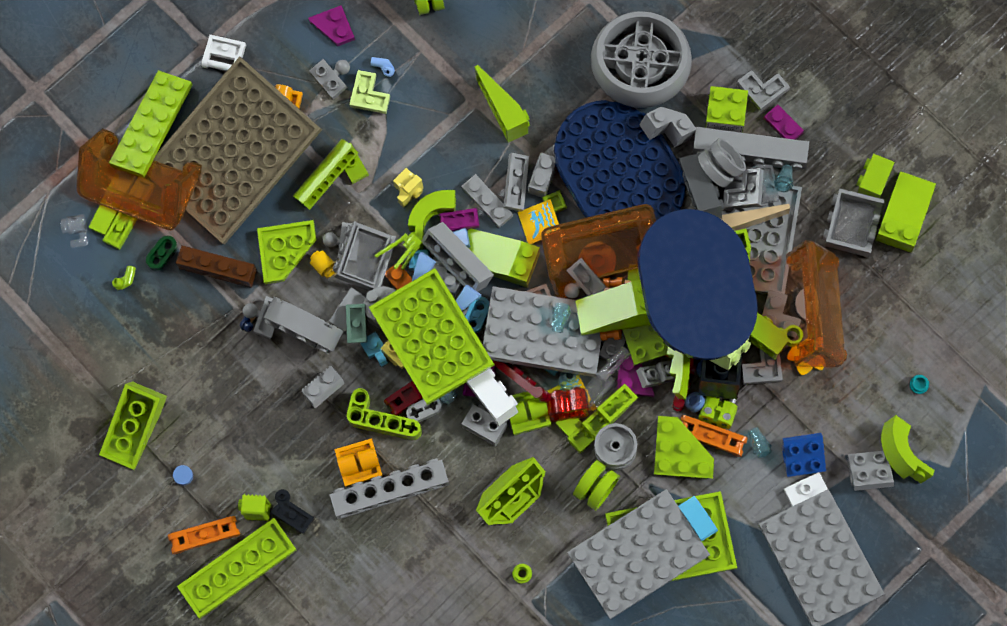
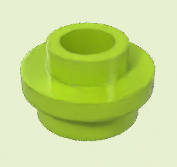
[512,564,532,584]

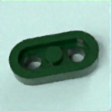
[146,236,178,271]

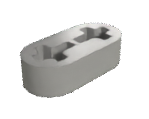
[406,399,442,422]

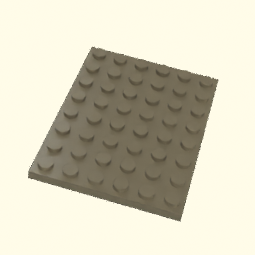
[146,56,323,244]

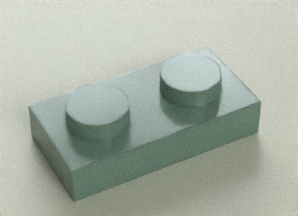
[346,304,367,343]

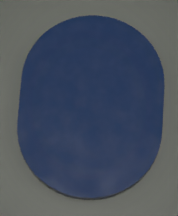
[554,100,685,239]
[638,209,757,360]

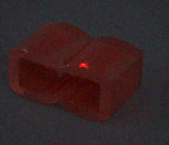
[547,387,589,421]

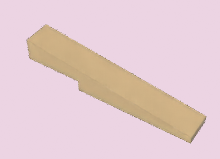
[721,204,790,231]

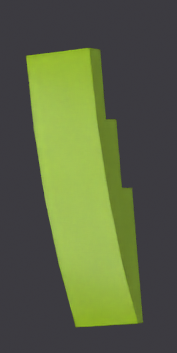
[666,347,690,399]
[567,384,638,454]

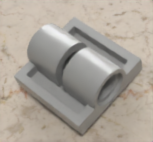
[848,451,894,491]

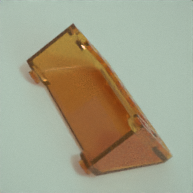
[77,128,202,231]
[541,204,656,298]
[786,240,847,367]

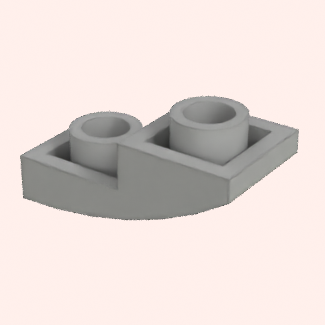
[329,287,366,331]
[636,360,675,388]

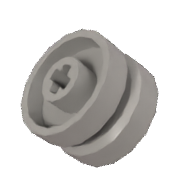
[698,138,746,187]
[594,423,637,471]

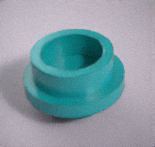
[909,375,929,394]

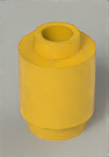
[310,251,335,279]

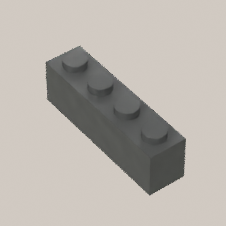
[679,153,724,219]

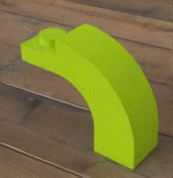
[408,190,456,249]
[881,415,935,483]

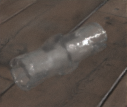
[596,346,631,383]

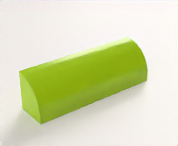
[293,139,358,210]

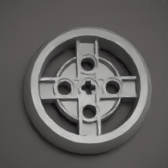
[591,11,692,108]

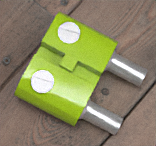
[699,396,738,429]

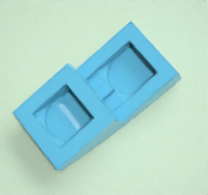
[678,496,718,541]

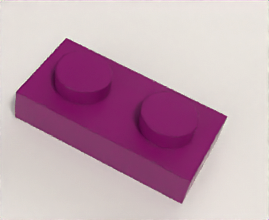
[764,104,804,140]

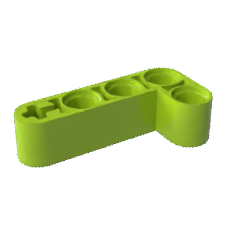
[347,388,422,440]

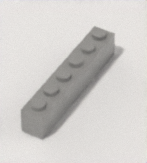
[693,127,809,170]

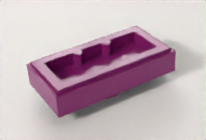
[439,208,480,232]

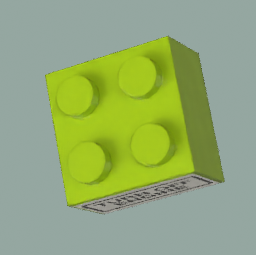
[705,86,748,133]

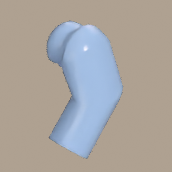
[371,57,395,77]

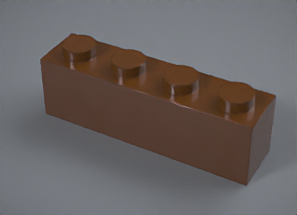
[176,245,257,288]

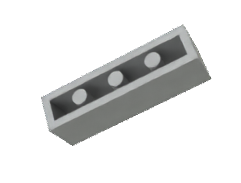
[421,222,494,292]

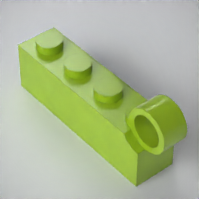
[749,311,803,360]

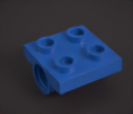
[782,433,826,477]

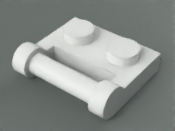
[201,35,246,71]

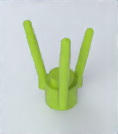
[374,232,423,270]

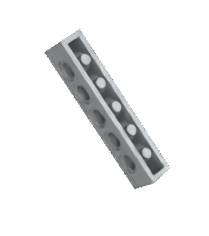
[329,459,449,520]

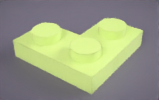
[349,70,390,114]

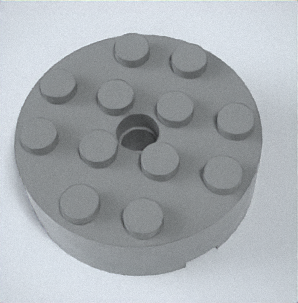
[264,297,343,354]

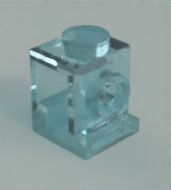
[558,372,581,392]

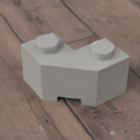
[640,107,696,147]

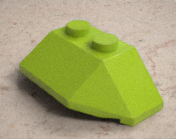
[476,457,546,525]

